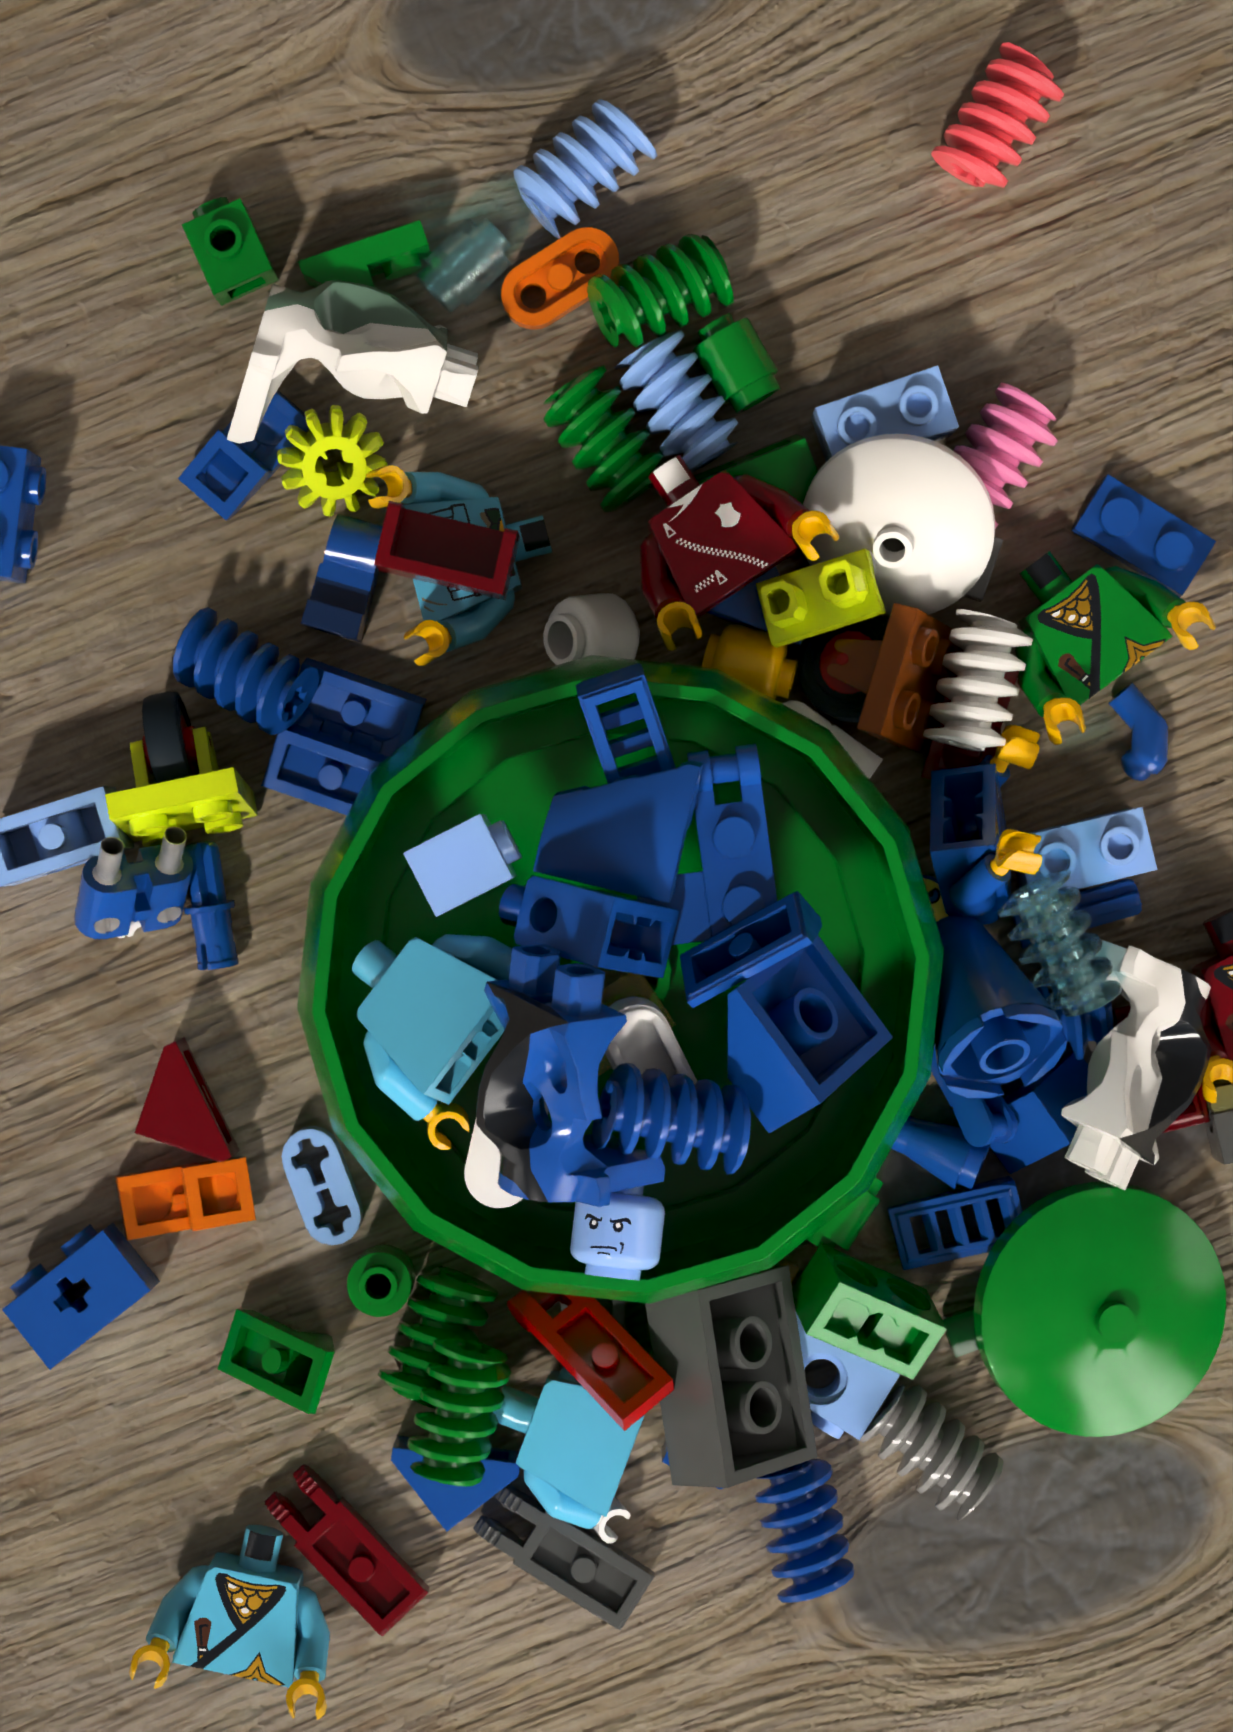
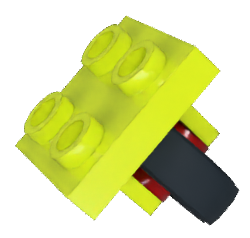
[105,692,258,847]

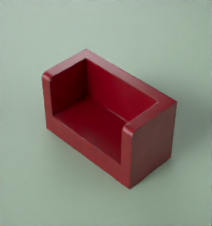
[374,501,520,601]

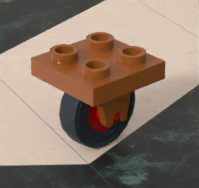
[797,603,958,753]

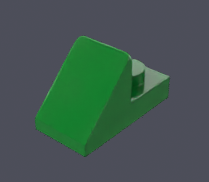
[298,220,432,288]
[218,1309,335,1414]

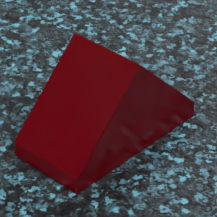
[134,1037,240,1162]

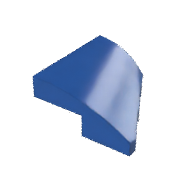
[533,761,704,904]

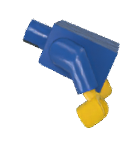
[930,725,1042,925]

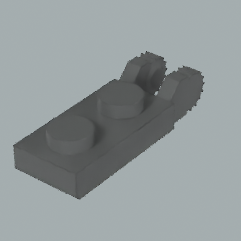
[473,1484,655,1630]

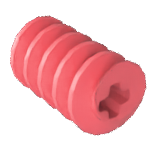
[931,42,1064,188]

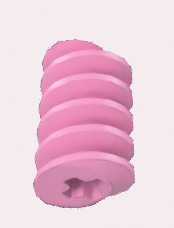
[953,382,1058,529]

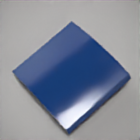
[261,658,427,815]

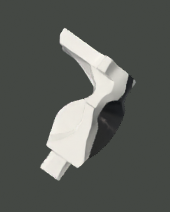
[1056,925,1211,1190]

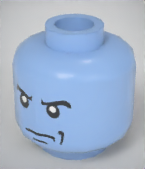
[570,1186,665,1281]

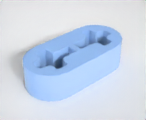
[281,1126,364,1246]

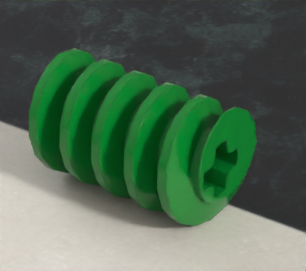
[587,234,734,348]
[543,365,664,513]
[378,1266,498,1409]
[407,1339,511,1486]

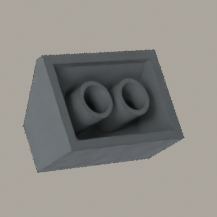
[645,1265,818,1488]

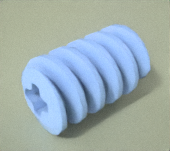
[513,99,657,239]
[615,330,738,473]

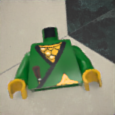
[1015,551,1216,745]

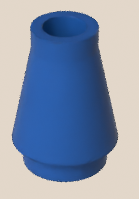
[891,1115,991,1190]

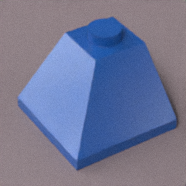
[728,935,893,1133]

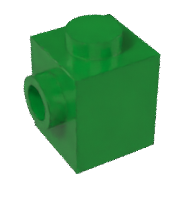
[182,197,279,306]

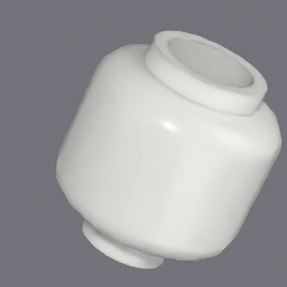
[543,593,640,665]

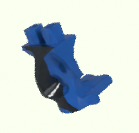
[476,944,665,1207]

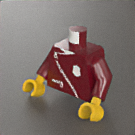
[640,455,839,651]

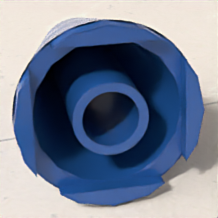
[934,915,1067,1098]

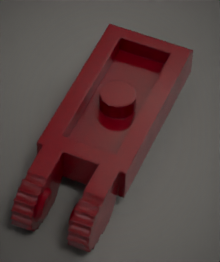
[264,1464,430,1637]

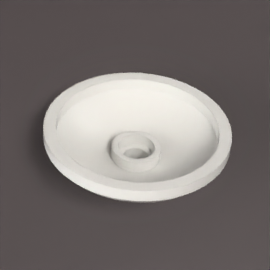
[803,434,995,618]

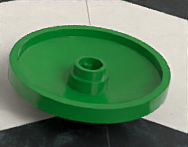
[974,1181,1226,1437]

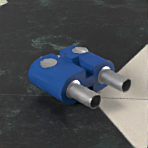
[74,827,193,939]

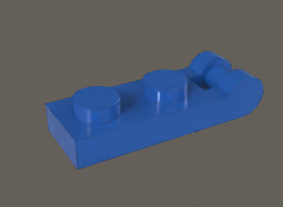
[687,744,777,937]

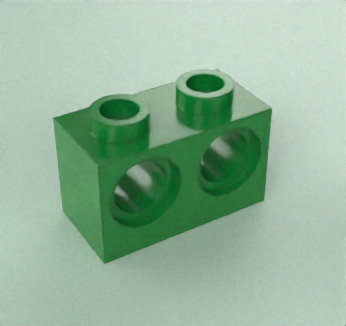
[792,1243,947,1380]

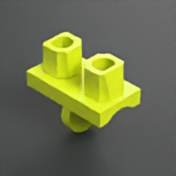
[756,548,886,648]

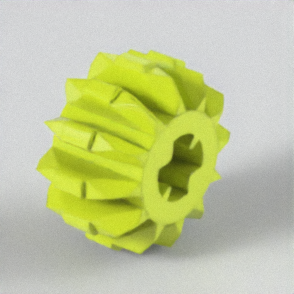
[277,405,387,517]

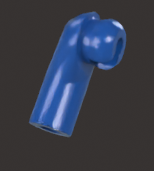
[1108,682,1168,781]

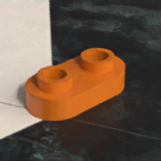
[501,227,619,330]

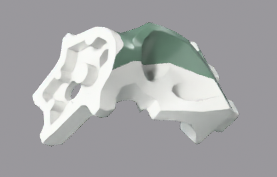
[227,280,478,444]

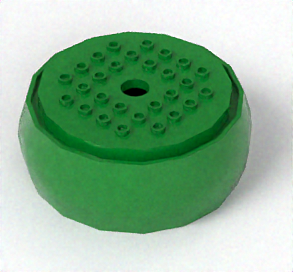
[297,655,944,1304]

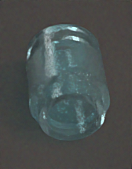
[416,217,512,313]

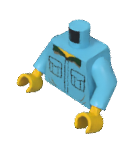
[366,465,552,666]

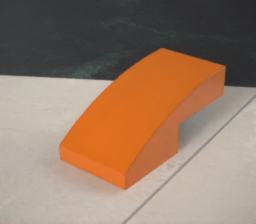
[115,1156,256,1241]

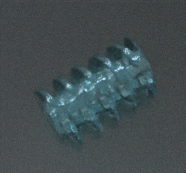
[997,869,1123,1017]

